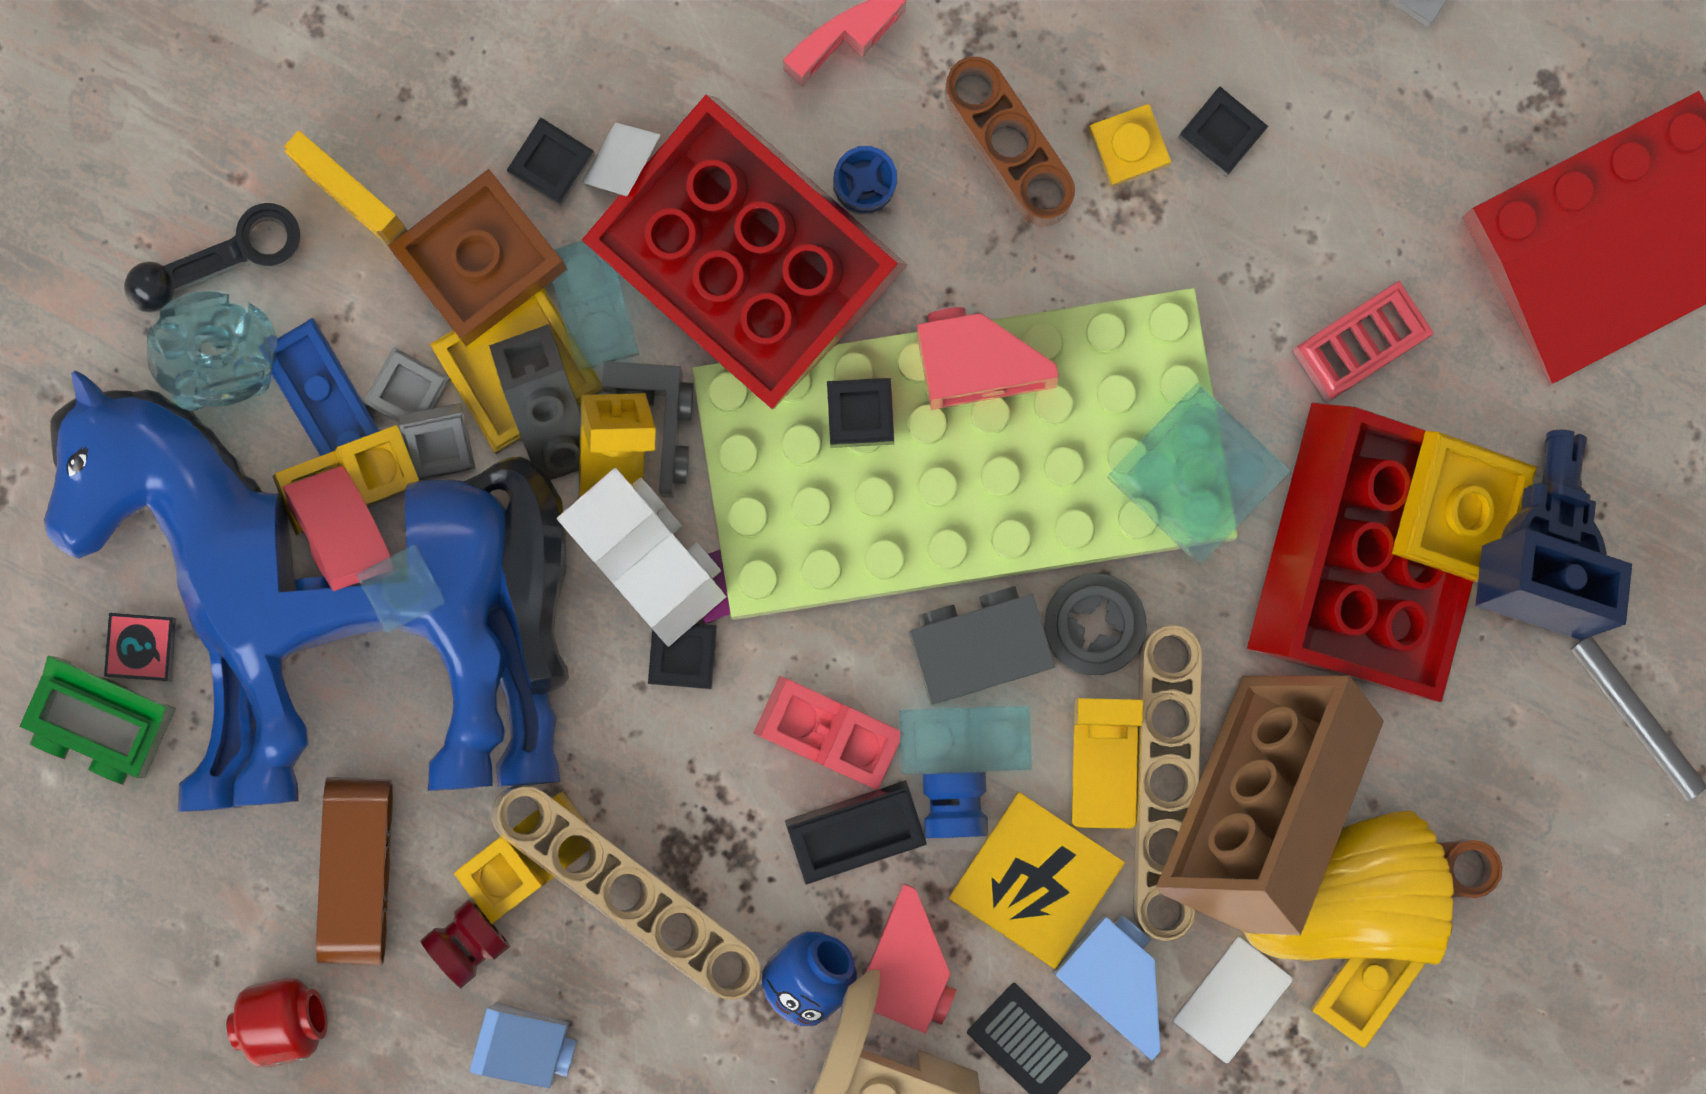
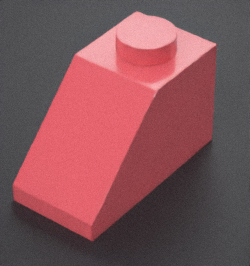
[917,307,1059,410]
[865,883,957,1034]

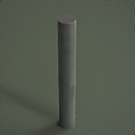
[1570,636,1706,802]

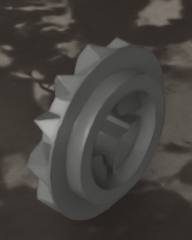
[1044,573,1147,675]

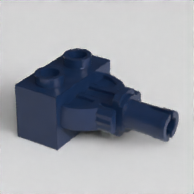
[1475,429,1632,640]

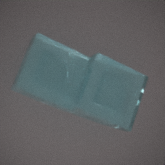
[553,241,640,372]
[899,706,1032,774]

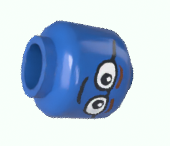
[762,931,857,1026]

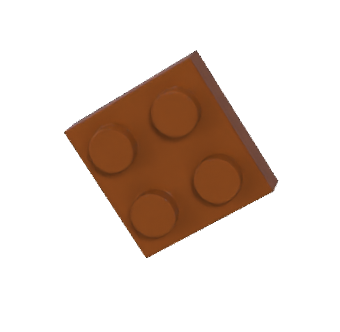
[388,169,568,347]

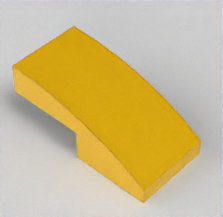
[272,425,419,536]
[453,791,590,924]

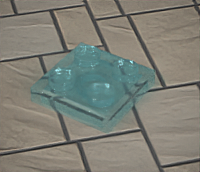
[1107,383,1291,566]

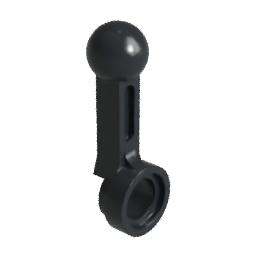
[124,203,300,312]

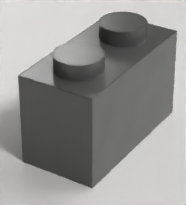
[909,586,1055,705]

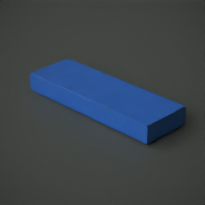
[258,318,380,508]

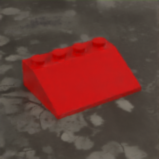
[1462,91,1706,385]
[581,94,908,409]
[1247,403,1474,703]

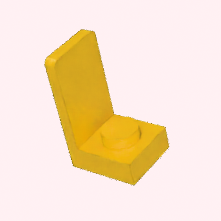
[578,393,656,499]
[1071,698,1143,829]

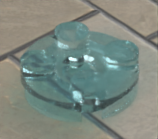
[146,291,277,411]

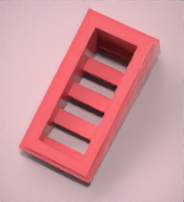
[1292,281,1434,403]

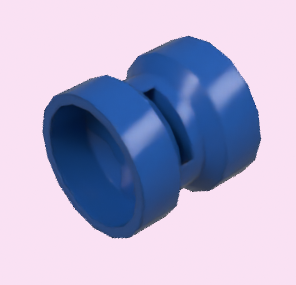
[833,146,897,214]
[923,772,988,838]

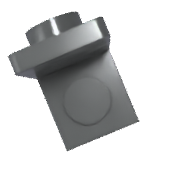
[489,324,581,480]
[602,361,694,498]

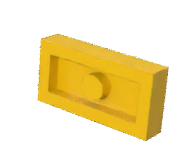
[1310,958,1426,1049]

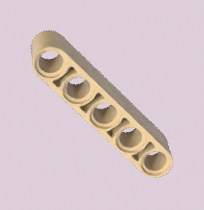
[1133,625,1202,941]
[491,786,760,1000]

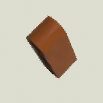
[945,57,1075,226]
[316,777,393,966]

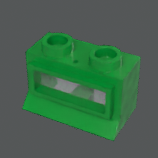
[19,655,176,785]

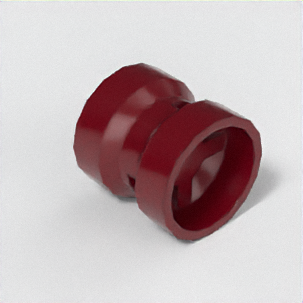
[420,899,511,989]

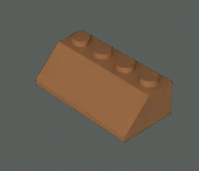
[1156,676,1384,935]

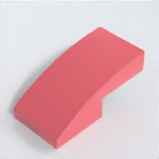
[783,0,907,87]
[283,466,394,591]
[753,676,904,790]

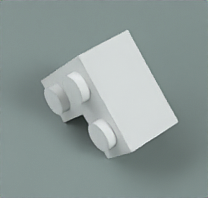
[556,467,726,647]

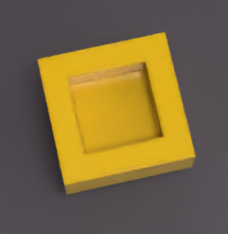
[1088,103,1171,188]

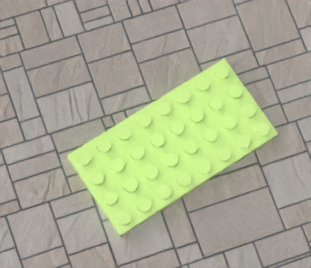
[692,288,1237,620]

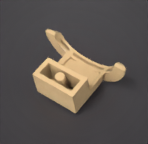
[812,969,981,1094]

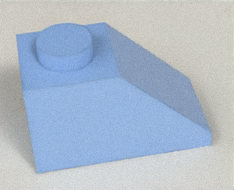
[1052,915,1161,1061]
[469,1002,577,1088]

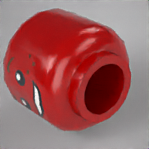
[226,977,328,1068]

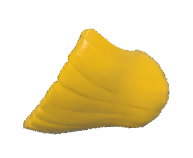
[1244,810,1454,965]

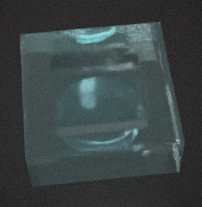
[356,544,447,633]

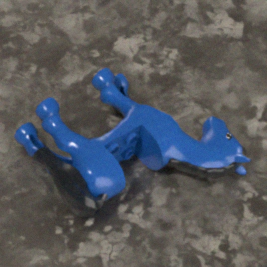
[44,371,569,812]

